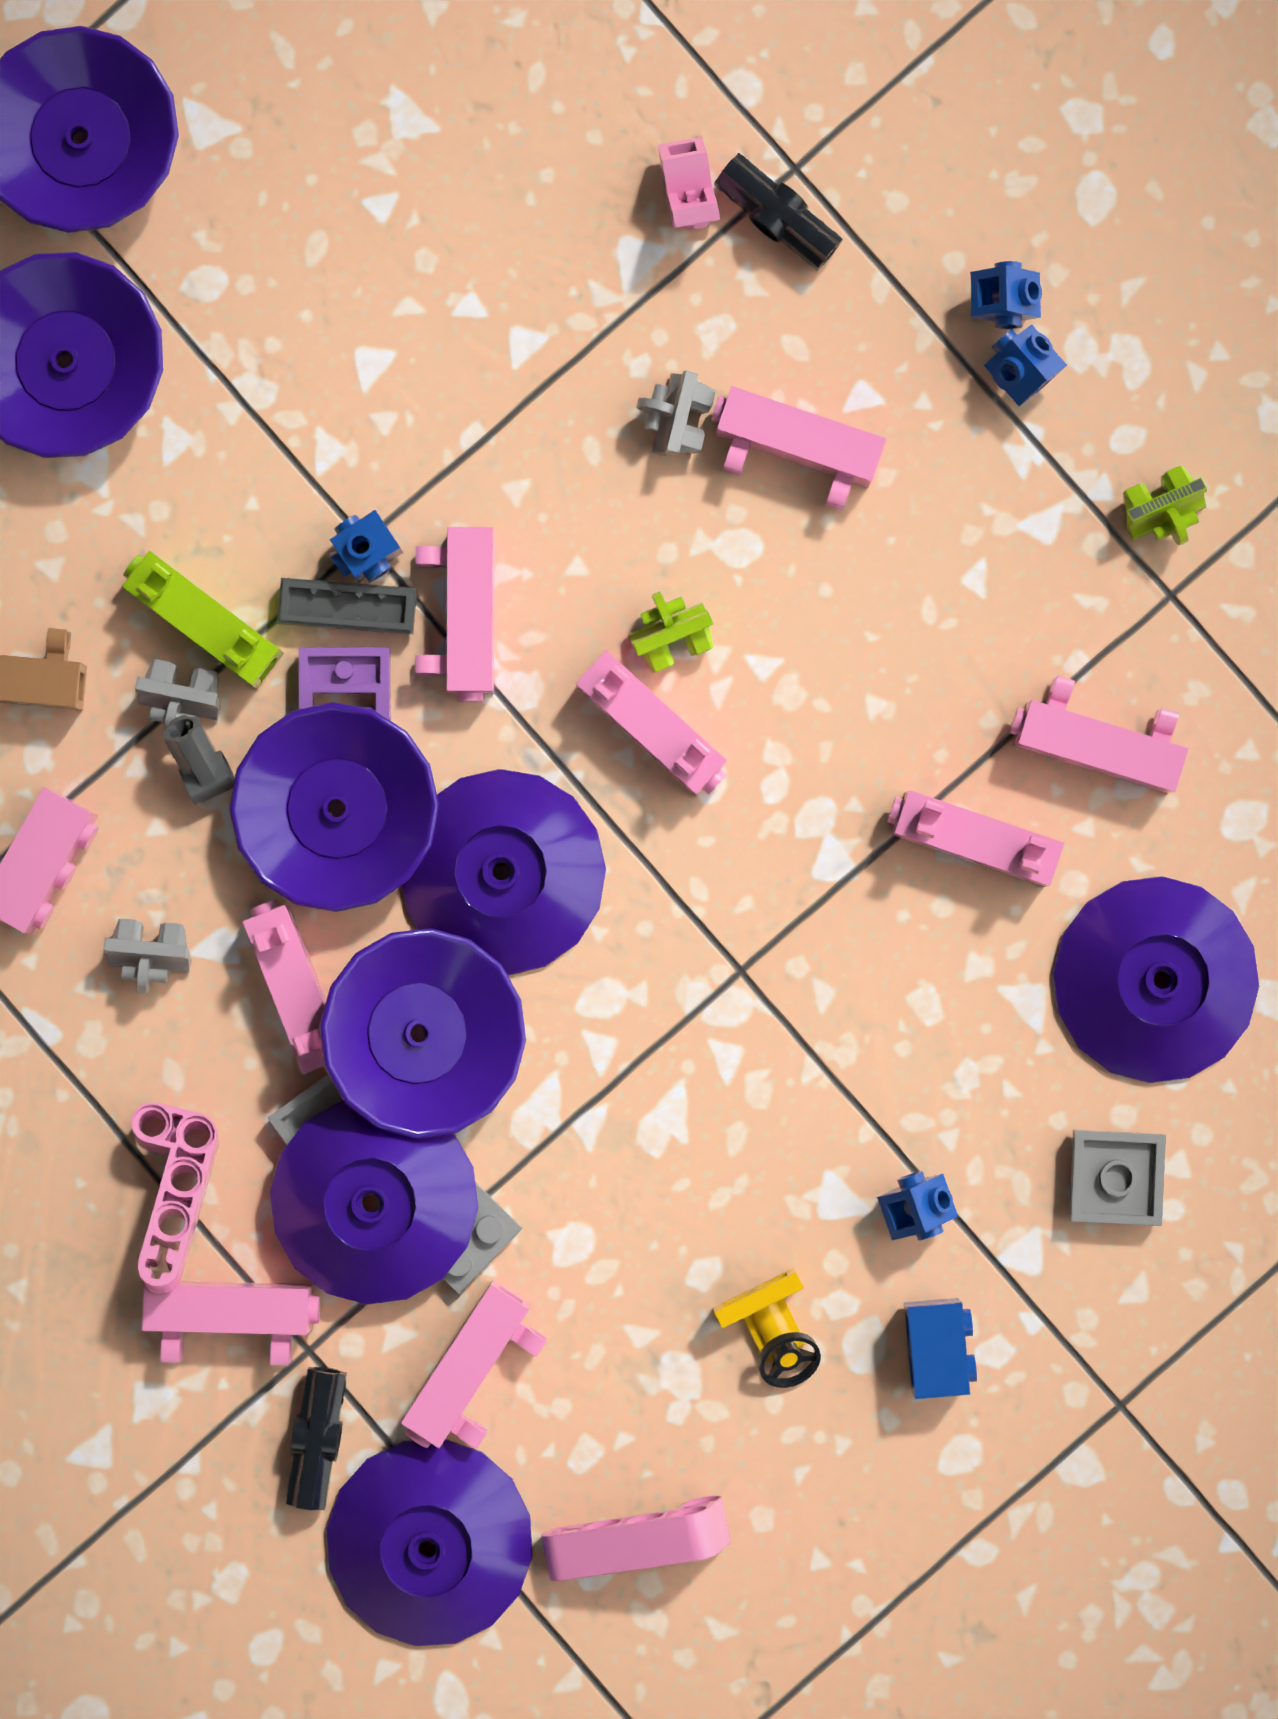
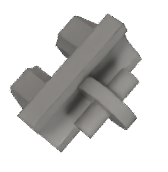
[636,370,716,456]
[135,659,221,730]
[103,918,191,995]

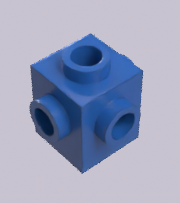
[970,261,1042,330]
[984,325,1067,406]
[329,510,403,583]
[877,1171,958,1240]

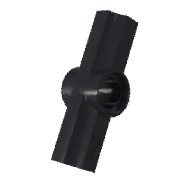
[714,153,843,271]
[286,1366,347,1510]

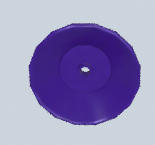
[0,26,179,233]
[0,252,164,458]
[229,702,439,912]
[402,769,606,975]
[1052,876,1260,1083]
[319,928,526,1139]
[270,1100,479,1305]
[326,1439,533,1646]

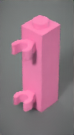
[711,386,887,510]
[415,527,495,703]
[575,650,727,796]
[1010,675,1189,794]
[887,790,1064,887]
[242,900,327,1074]
[401,1280,547,1449]
[142,1281,320,1366]

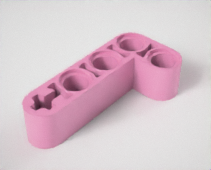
[131,1102,219,1294]
[541,1496,731,1581]

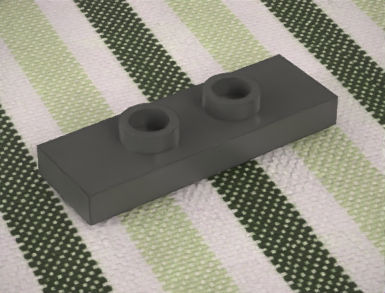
[277,578,417,635]

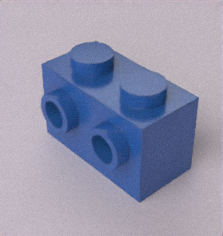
[904,1298,977,1399]

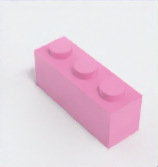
[0,787,99,933]

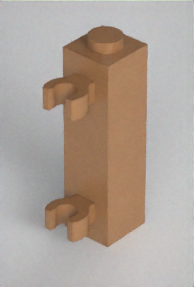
[0,628,87,711]

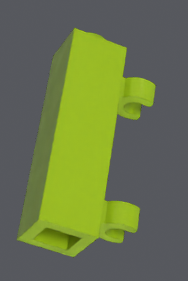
[122,550,284,688]

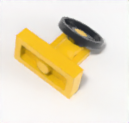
[713,1268,821,1388]

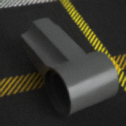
[162,715,235,805]

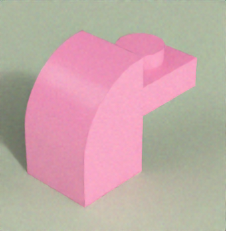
[658,137,720,230]

